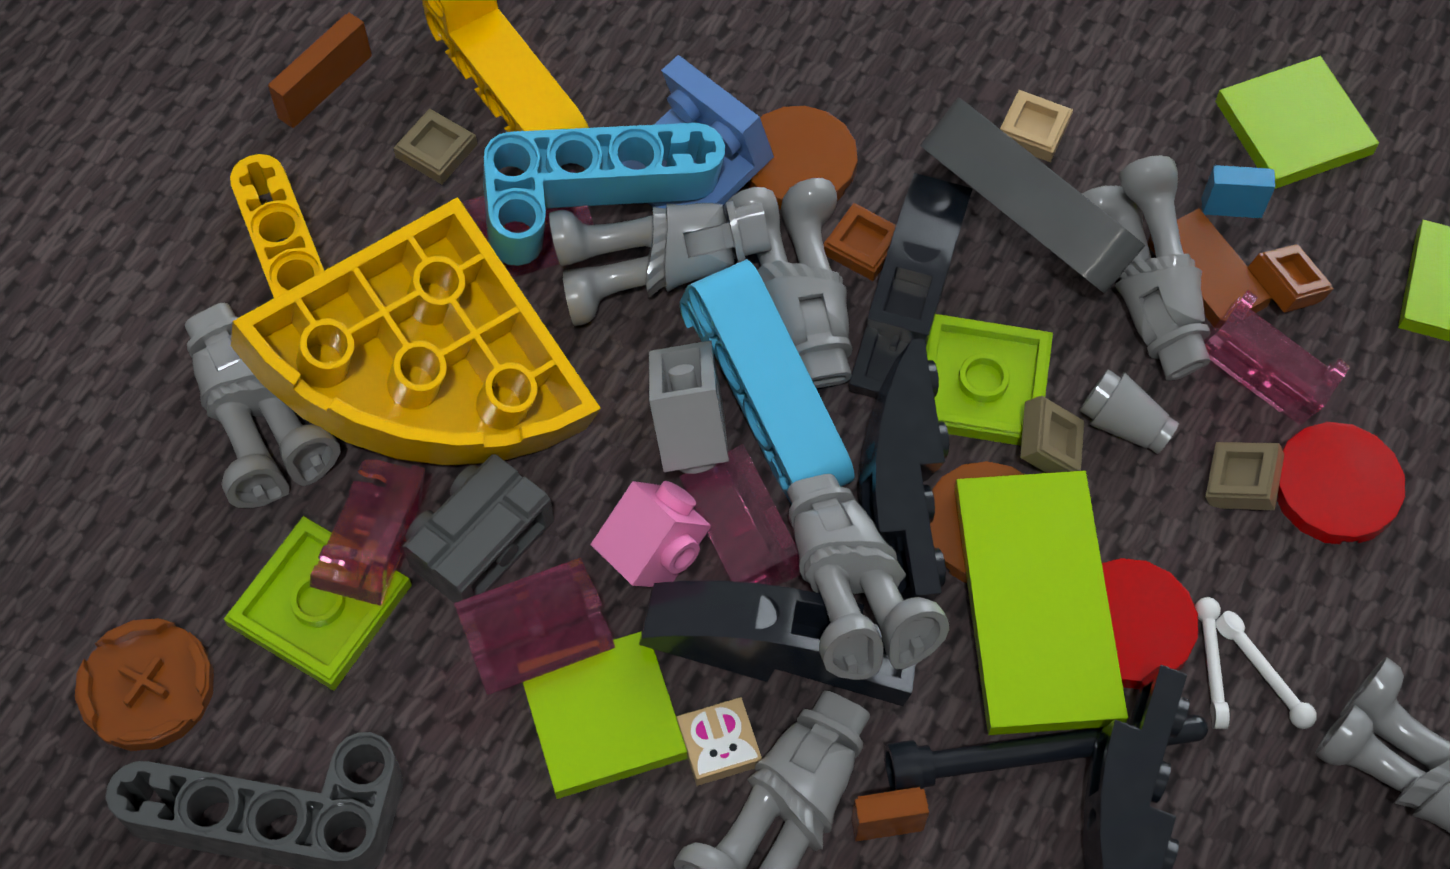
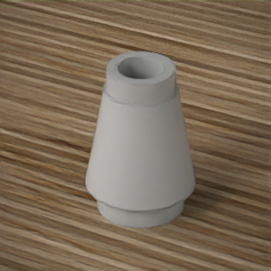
[1079,369,1179,454]

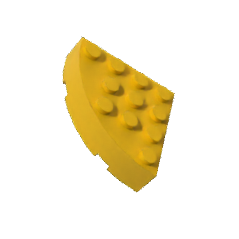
[230,197,601,465]

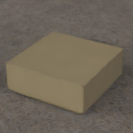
[394,108,478,184]
[1020,396,1084,473]
[1205,442,1284,510]

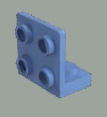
[622,55,774,208]

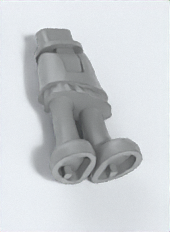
[1082,155,1210,381]
[728,178,853,388]
[549,200,772,326]
[185,303,341,508]
[787,474,949,680]
[1315,657,1450,833]
[674,691,870,869]

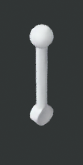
[1195,597,1230,729]
[1216,611,1317,729]

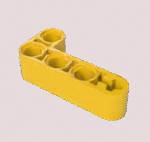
[422,0,589,132]
[230,154,324,298]

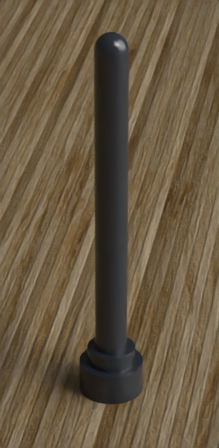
[884,715,1208,792]

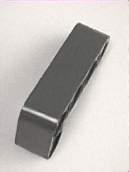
[920,97,1145,294]
[106,732,403,869]

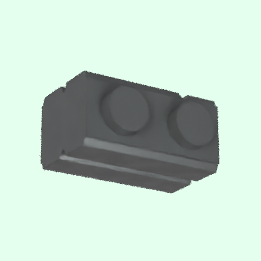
[403,454,554,613]

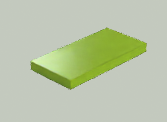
[954,471,1128,735]

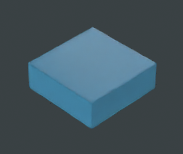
[1202,165,1275,218]

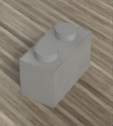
[649,340,729,474]

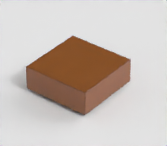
[823,203,896,281]
[1247,244,1334,313]
[851,787,929,842]

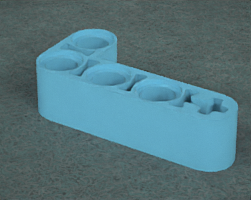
[483,123,725,266]
[680,259,855,505]

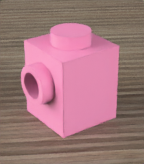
[590,481,711,587]

